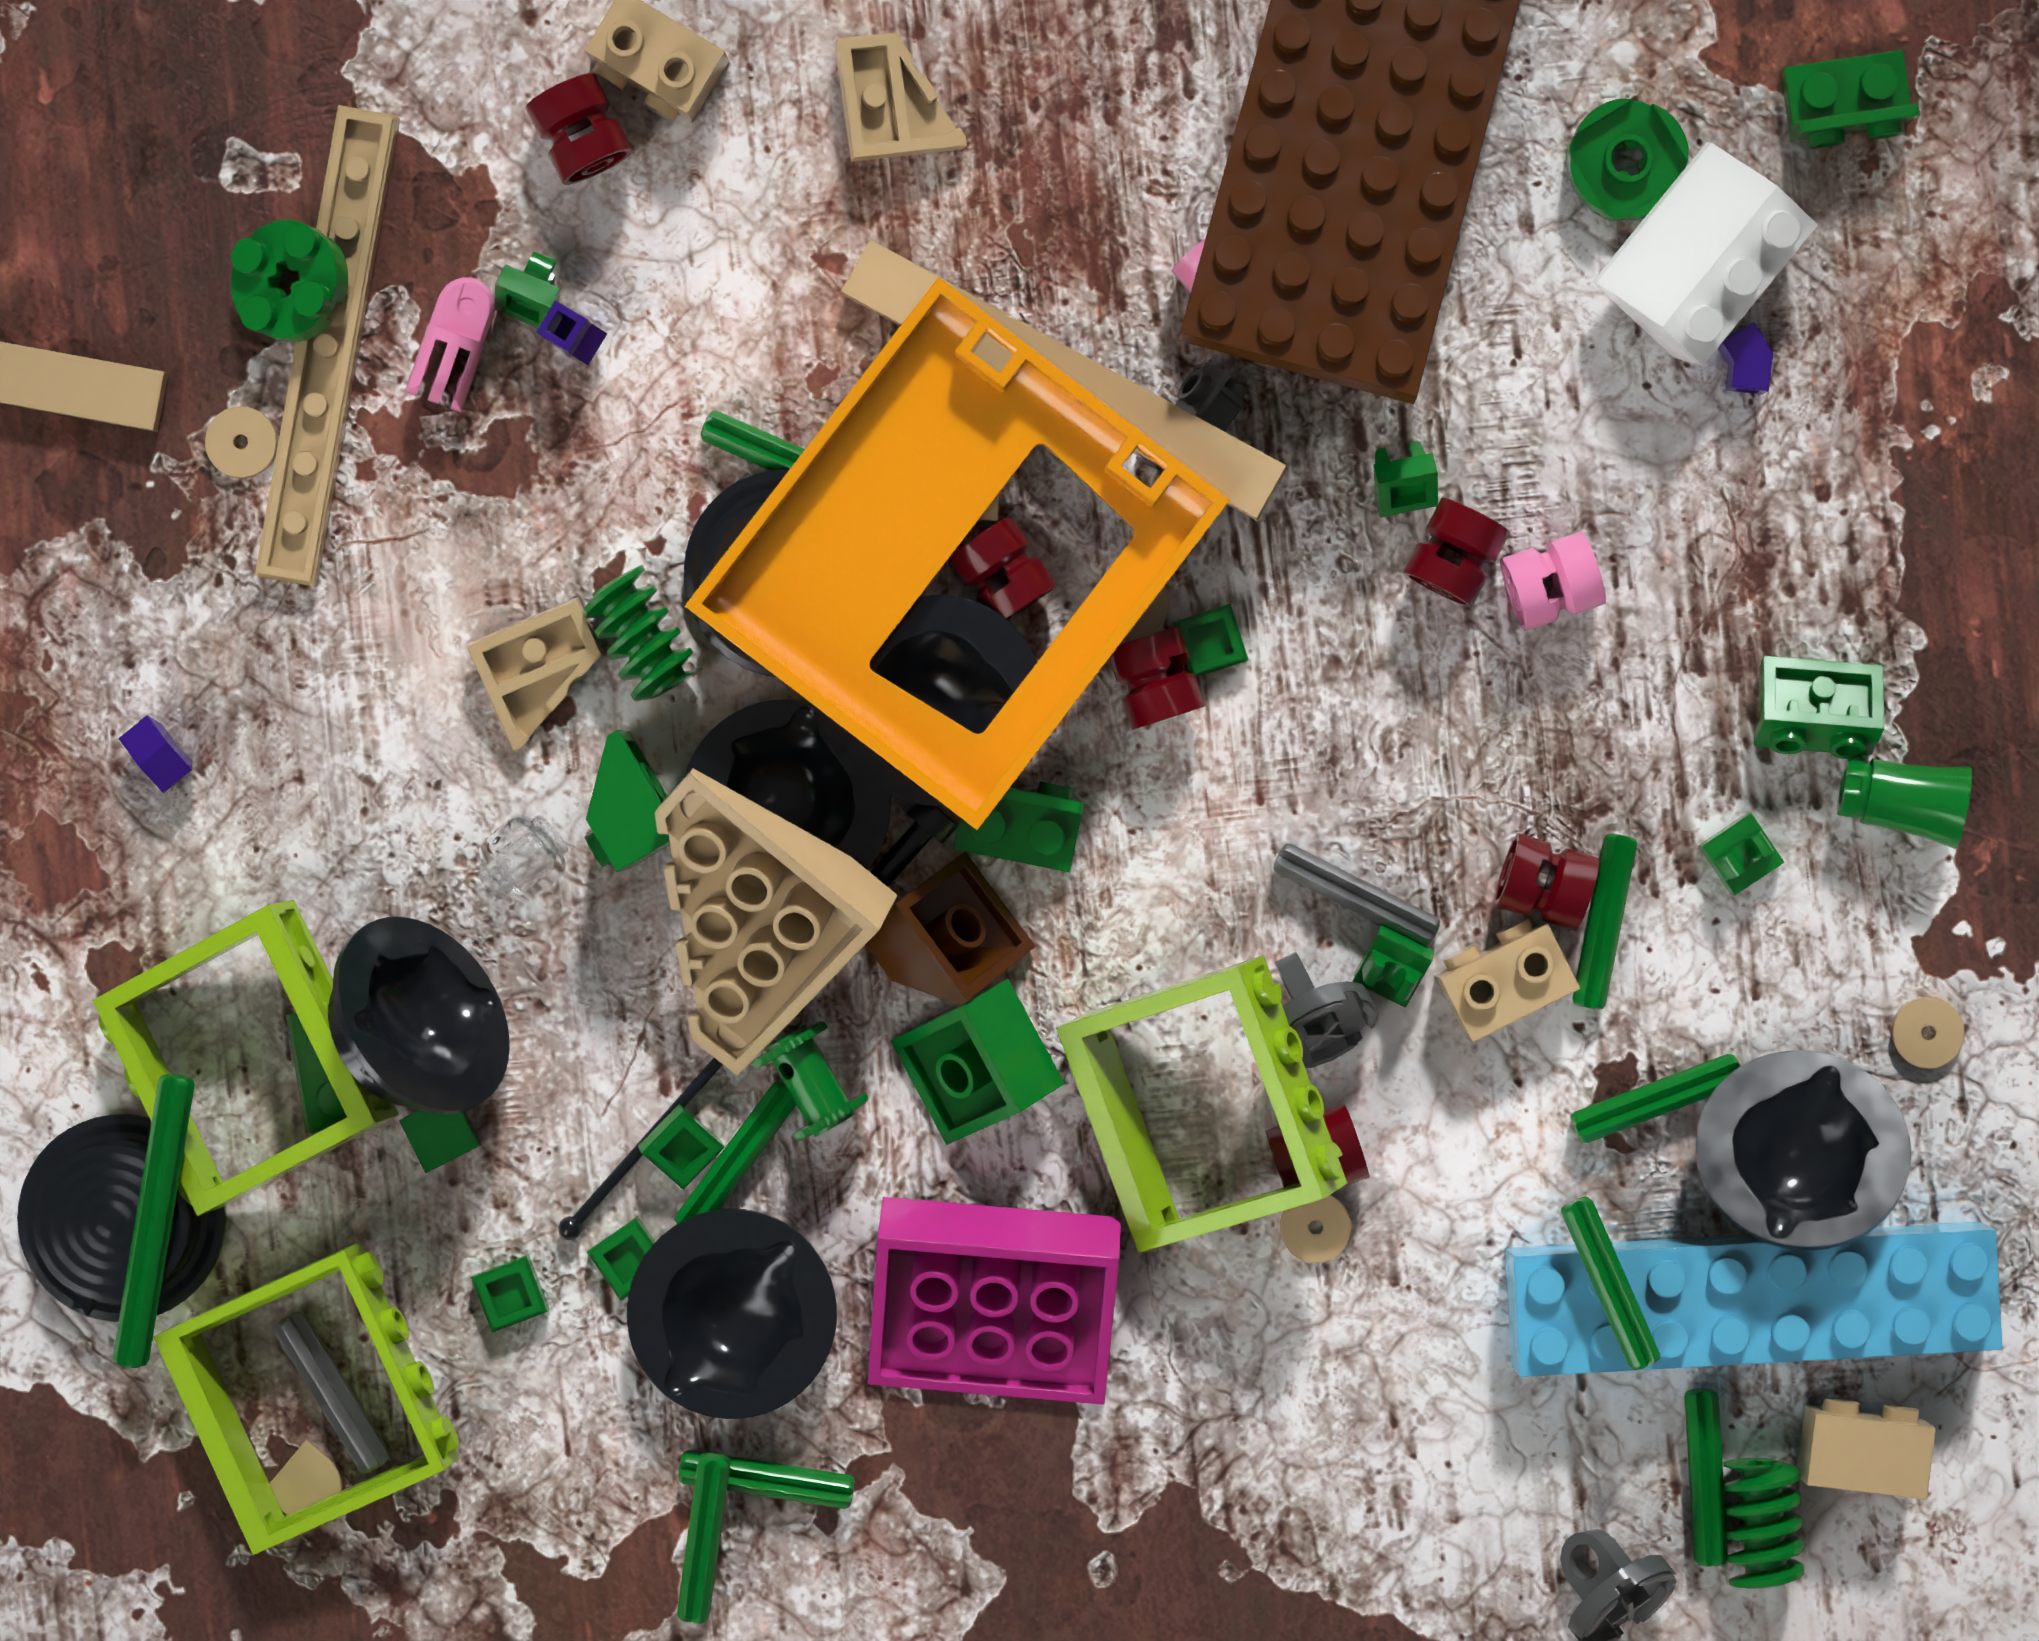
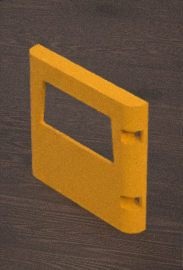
[685,276,1230,830]

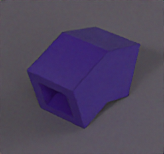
[536,300,607,365]
[1718,322,1773,395]
[118,715,192,793]

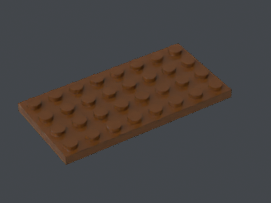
[1178,0,1520,405]

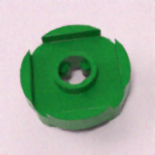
[1566,98,1689,222]
[231,219,348,343]

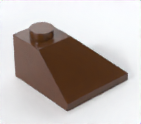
[865,852,1036,1006]

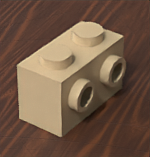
[584,0,729,123]
[1434,918,1580,1043]
[1797,1397,1936,1500]

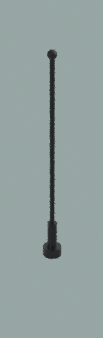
[558,804,958,1240]

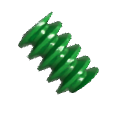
[582,565,703,701]
[1723,1458,1805,1589]

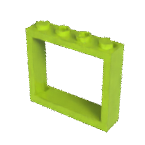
[92,900,399,1216]
[1056,955,1348,1253]
[153,1241,460,1555]

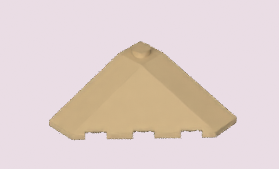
[654,768,897,1076]

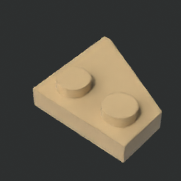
[835,32,967,162]
[467,597,602,751]

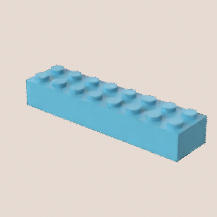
[1505,1222,2003,1377]

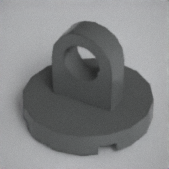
[1274,952,1378,1069]
[1560,1529,1677,1641]

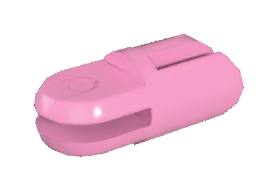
[405,277,495,412]

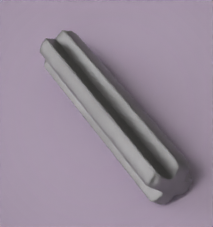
[1273,844,1441,946]
[274,1311,391,1474]

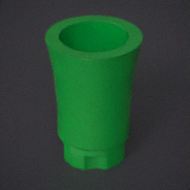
[1837,759,1972,849]

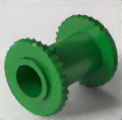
[752,1021,868,1141]

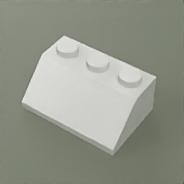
[1592,142,1818,365]

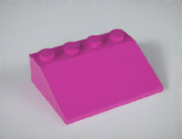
[868,1197,1121,1405]

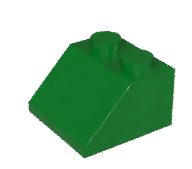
[584,730,670,872]
[890,979,1065,1145]

